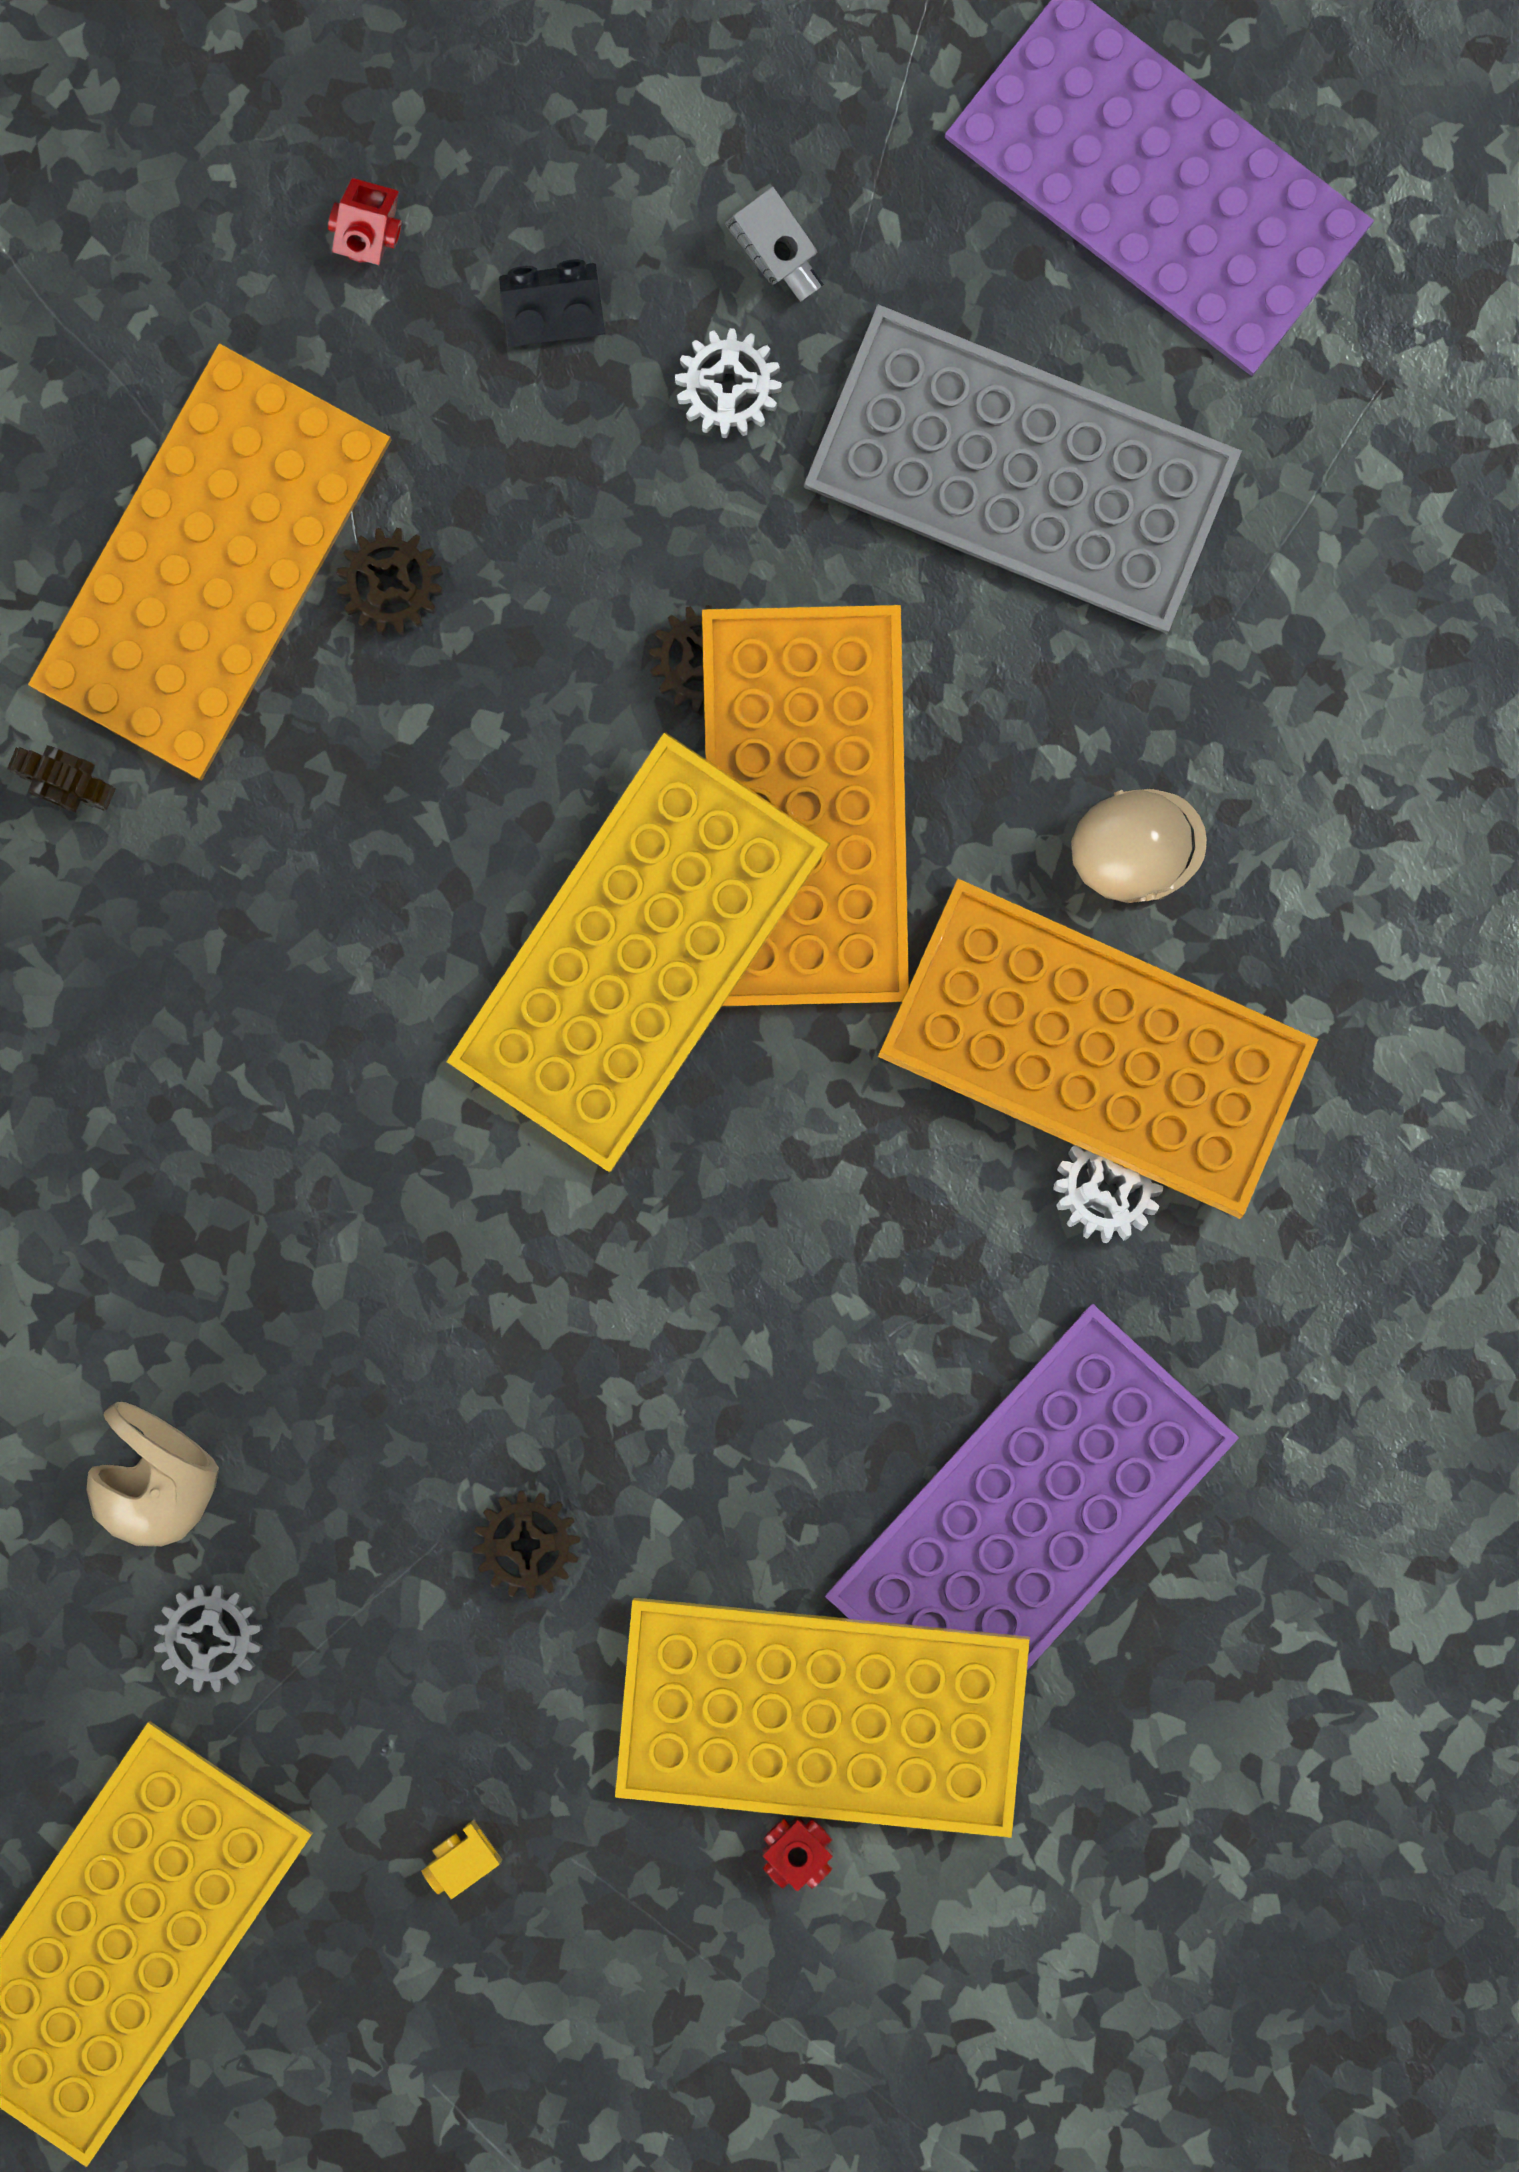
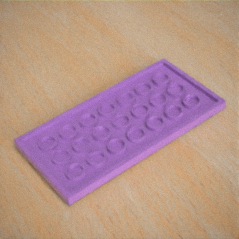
[945,0,1374,376]
[825,1304,1239,1670]

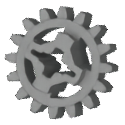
[154,1584,263,1692]

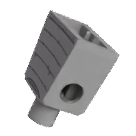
[725,186,824,302]

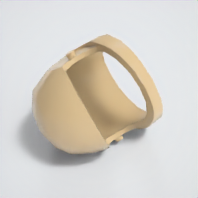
[1071,789,1207,903]
[86,1402,219,1547]

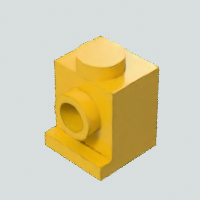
[421,1819,502,1899]

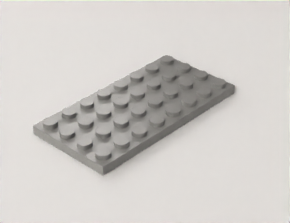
[804,304,1242,634]

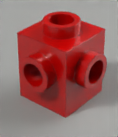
[328,178,402,265]
[762,1816,833,1892]

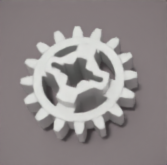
[675,328,782,438]
[1053,1145,1163,1243]

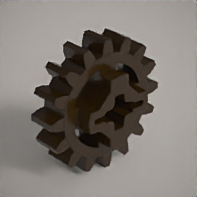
[336,527,444,636]
[649,605,712,713]
[7,745,116,813]
[473,1490,581,1599]

